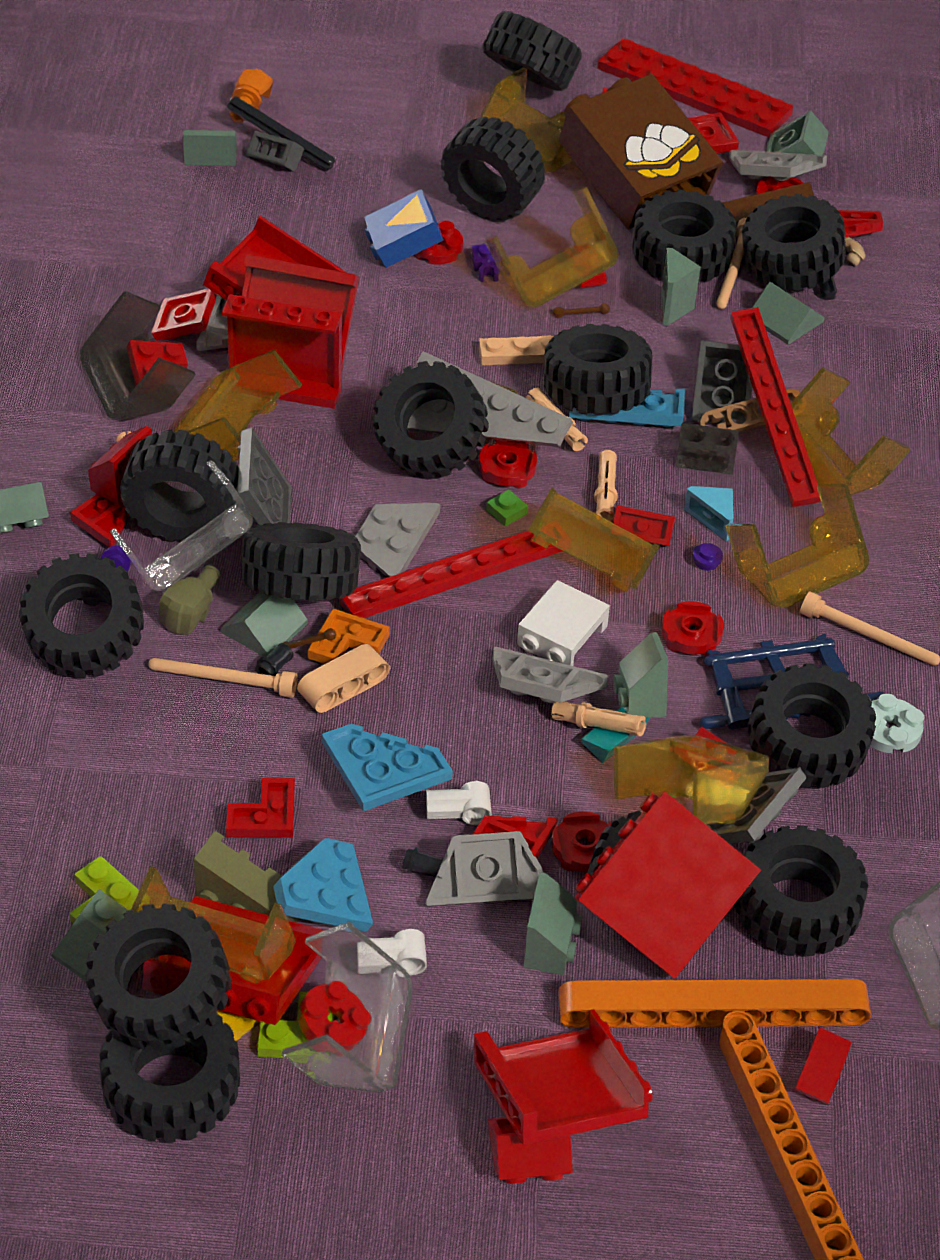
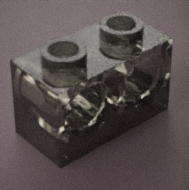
[675,423,739,475]

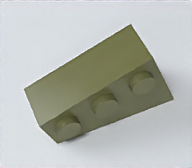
[194,831,300,922]

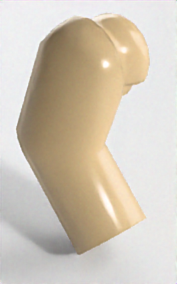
[845,237,865,266]

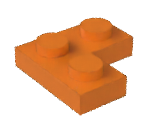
[308,609,390,664]

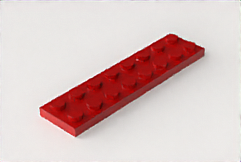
[597,38,794,138]

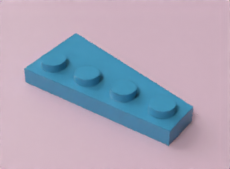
[569,389,685,428]

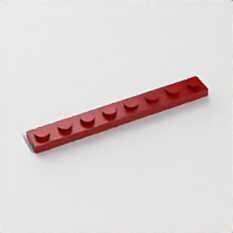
[730,307,822,508]
[340,522,570,618]

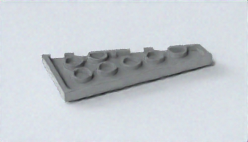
[407,351,573,447]

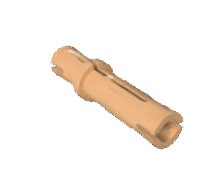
[526,388,588,451]
[594,450,618,523]
[551,701,646,737]

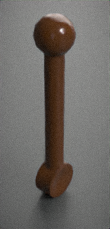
[553,303,610,318]
[283,628,336,649]

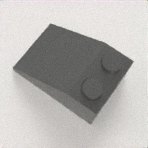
[691,340,753,425]

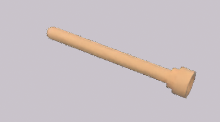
[716,218,747,309]
[800,591,940,666]
[148,658,298,698]

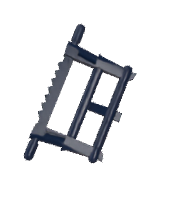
[699,634,885,730]

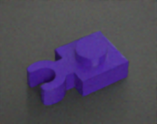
[472,244,501,282]

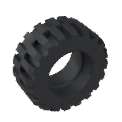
[482,11,582,91]
[441,117,545,221]
[632,190,736,283]
[742,194,846,291]
[544,324,653,416]
[372,361,489,478]
[120,429,238,543]
[241,522,361,601]
[19,553,144,679]
[747,663,876,788]
[734,825,869,957]
[85,903,231,1050]
[99,1014,240,1143]

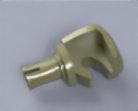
[159,565,221,635]

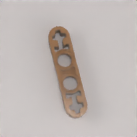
[698,389,805,439]

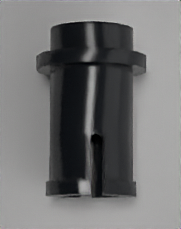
[255,643,294,676]
[402,847,443,877]

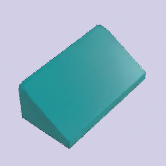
[581,707,650,763]

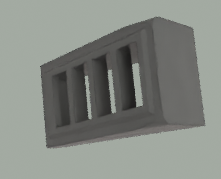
[246,131,304,171]

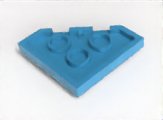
[321,724,453,812]
[273,838,373,932]

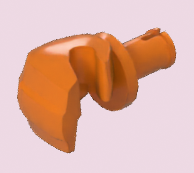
[230,69,273,123]

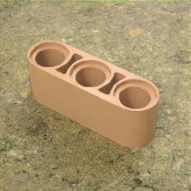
[297,644,390,713]

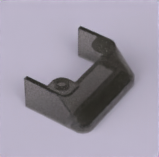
[80,290,196,422]

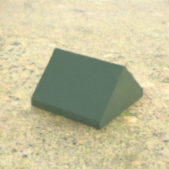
[183,130,238,166]
[662,248,700,325]
[752,282,825,345]
[221,592,308,657]

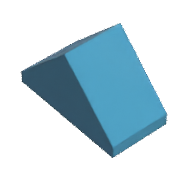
[684,486,734,541]

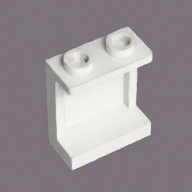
[517,580,610,666]

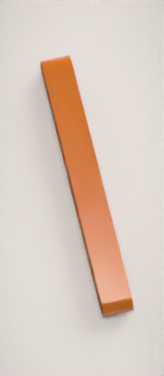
[558,979,871,1028]
[719,1011,864,1260]

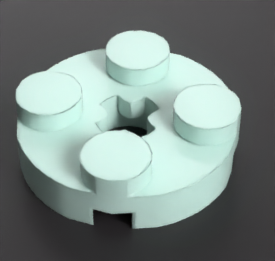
[870,693,924,753]

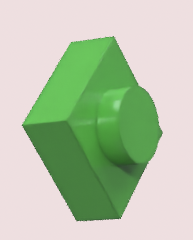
[486,490,528,527]

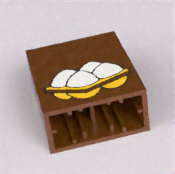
[558,74,723,230]

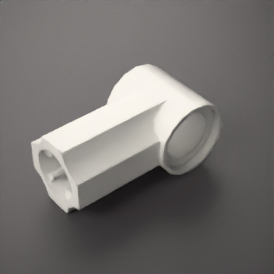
[426,781,492,825]
[358,929,427,975]

